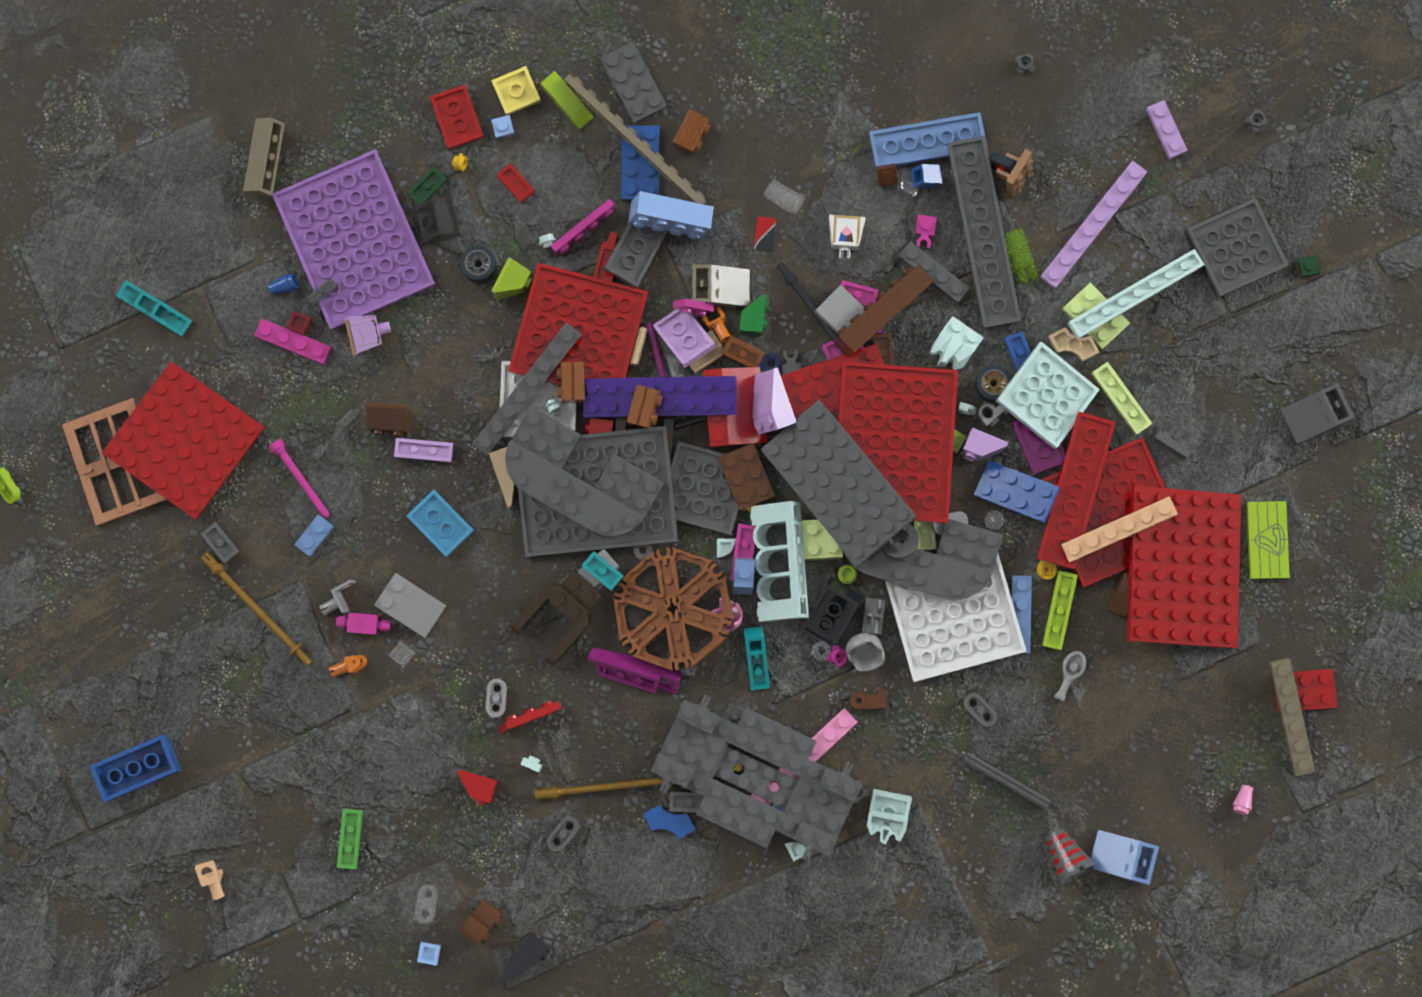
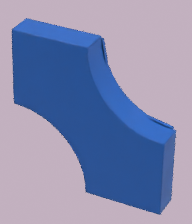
[643,805,696,839]

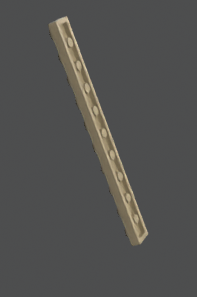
[564,74,706,205]

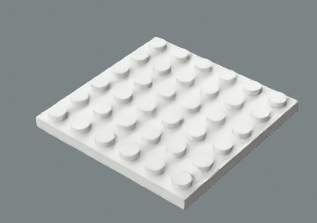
[885,554,1027,682]

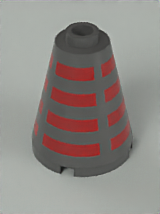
[1046,827,1096,885]

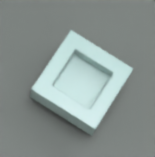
[521,755,543,772]

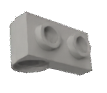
[977,404,1009,428]

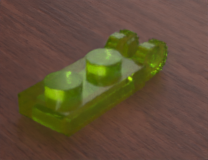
[1004,228,1038,283]

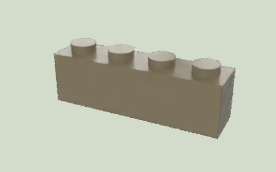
[243,117,285,197]

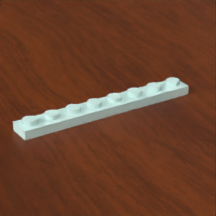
[1068,249,1205,339]

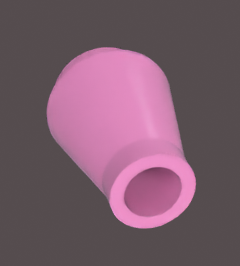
[1232,785,1253,815]

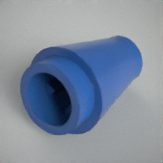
[268,273,298,295]

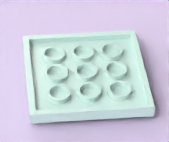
[996,342,1100,449]

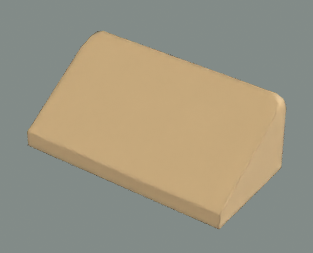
[629,327,647,368]

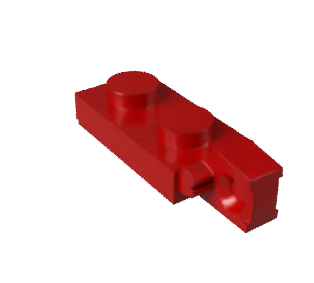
[593,232,618,282]

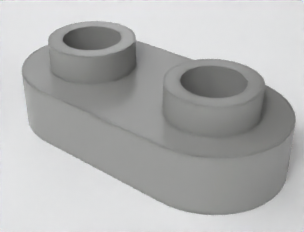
[486,679,507,718]

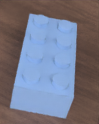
[628,191,714,239]

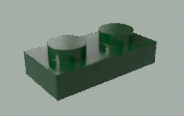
[407,166,448,207]

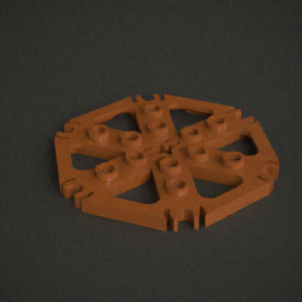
[613,547,734,671]

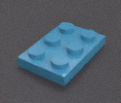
[407,490,474,557]

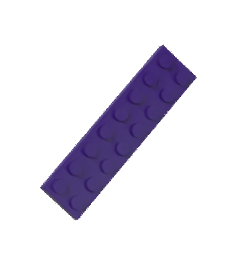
[583,376,737,418]

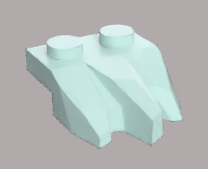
[930,316,984,370]
[867,789,912,845]

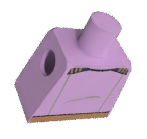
[344,315,391,355]

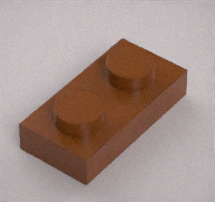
[722,335,764,367]

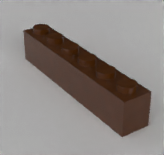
[834,264,933,357]

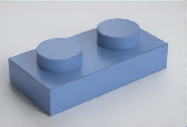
[295,515,334,557]

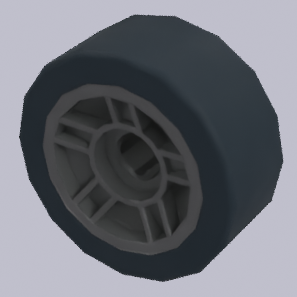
[460,245,497,283]

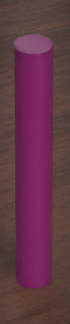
[645,322,667,377]

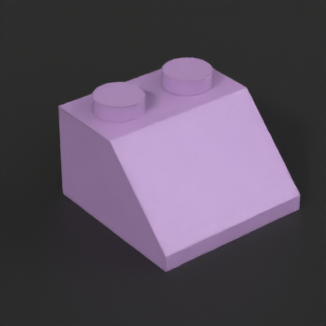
[960,428,1008,462]

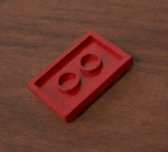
[430,85,484,150]
[1275,669,1337,712]

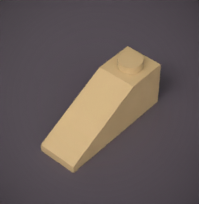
[489,447,516,509]

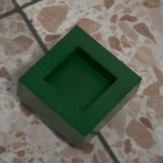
[1297,254,1321,278]

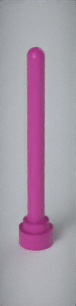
[269,439,329,518]

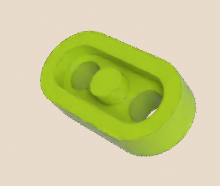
[0,468,21,504]

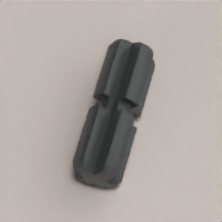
[307,278,337,305]

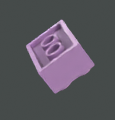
[752,368,796,434]

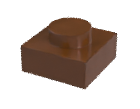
[876,163,898,187]

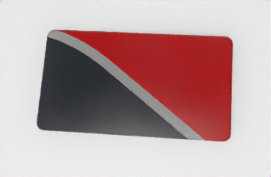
[754,216,776,251]

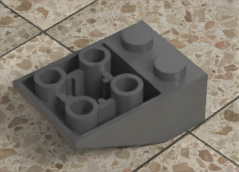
[1280,383,1355,444]

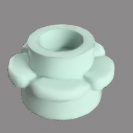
[539,233,557,248]
[545,399,563,416]

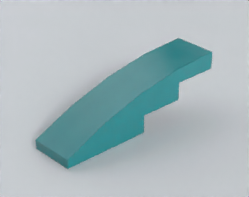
[116,280,192,336]

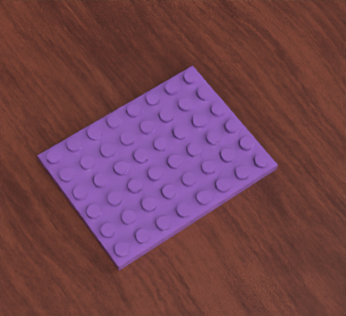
[273,149,435,331]

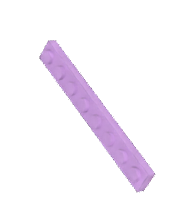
[1040,160,1147,289]

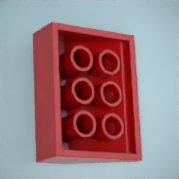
[703,367,768,449]

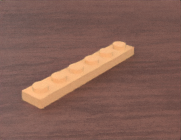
[1061,496,1178,563]

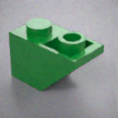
[740,294,769,336]

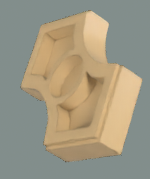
[1048,327,1100,362]

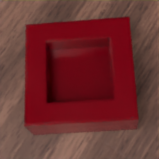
[286,311,312,336]

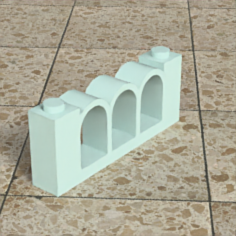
[750,501,809,622]

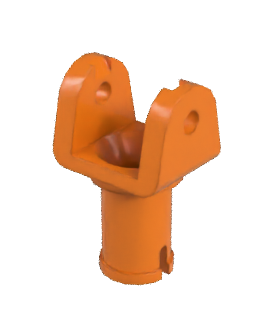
[701,306,730,343]
[329,655,367,678]

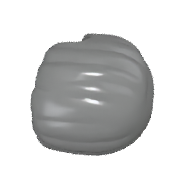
[846,633,885,671]

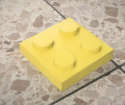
[491,66,541,116]

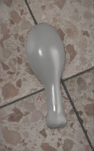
[1054,651,1086,702]

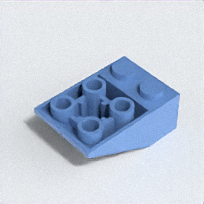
[1091,830,1159,885]

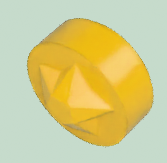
[1037,561,1057,580]

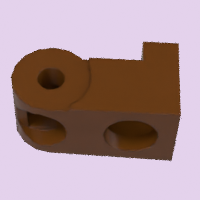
[850,689,886,710]

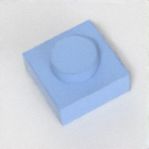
[491,115,515,139]
[417,942,441,965]

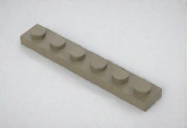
[1269,657,1315,776]

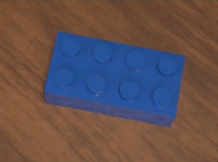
[90,735,182,802]

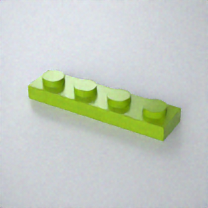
[1042,571,1078,651]

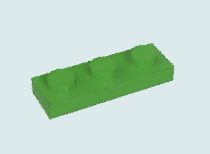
[337,809,363,869]

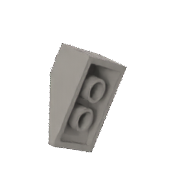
[374,573,446,638]

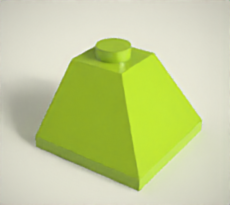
[491,257,533,300]

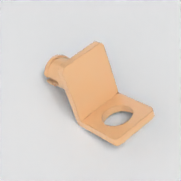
[195,860,225,900]

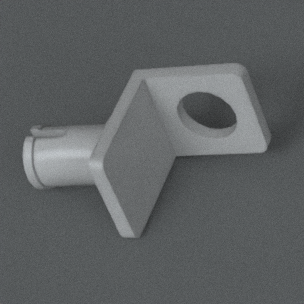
[319,580,356,616]

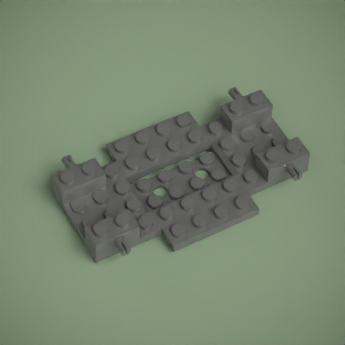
[651,694,863,862]

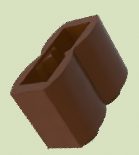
[459,898,503,945]

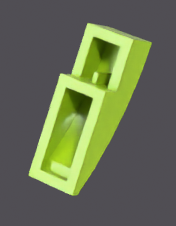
[541,71,593,130]

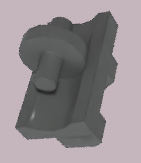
[862,598,885,635]

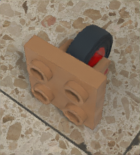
[989,149,1034,197]

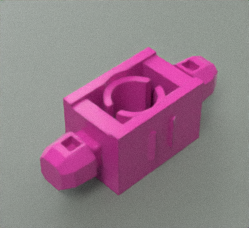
[336,613,391,635]

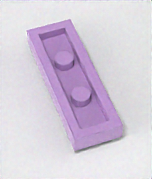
[1146,100,1188,159]
[394,438,454,463]

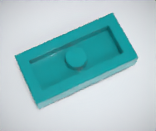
[582,551,624,591]

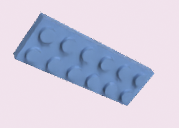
[869,112,987,169]

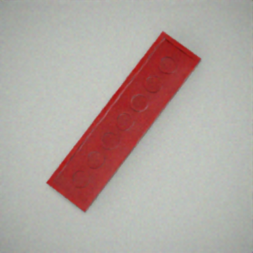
[1037,411,1116,570]

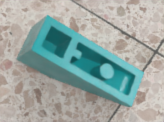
[744,626,770,691]

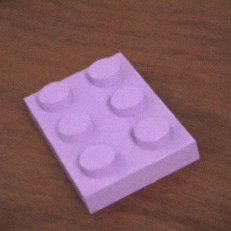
[653,310,716,368]

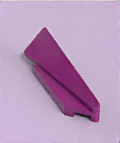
[588,648,682,695]

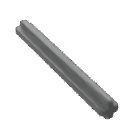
[963,753,1051,809]

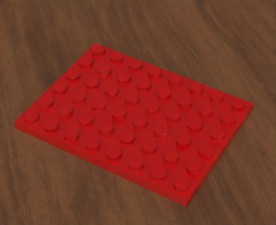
[838,362,958,524]
[1127,486,1241,648]

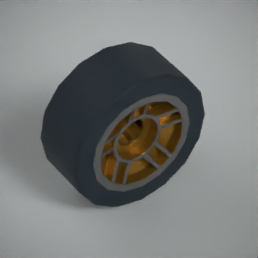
[975,365,1012,402]

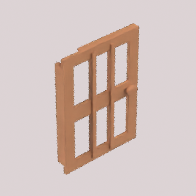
[62,398,167,526]

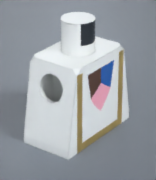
[829,215,865,260]

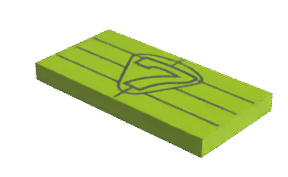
[1246,501,1290,579]

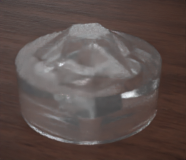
[984,511,1004,530]

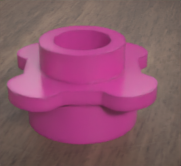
[827,645,848,667]

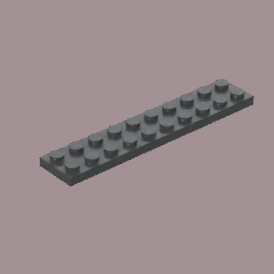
[947,136,1021,329]

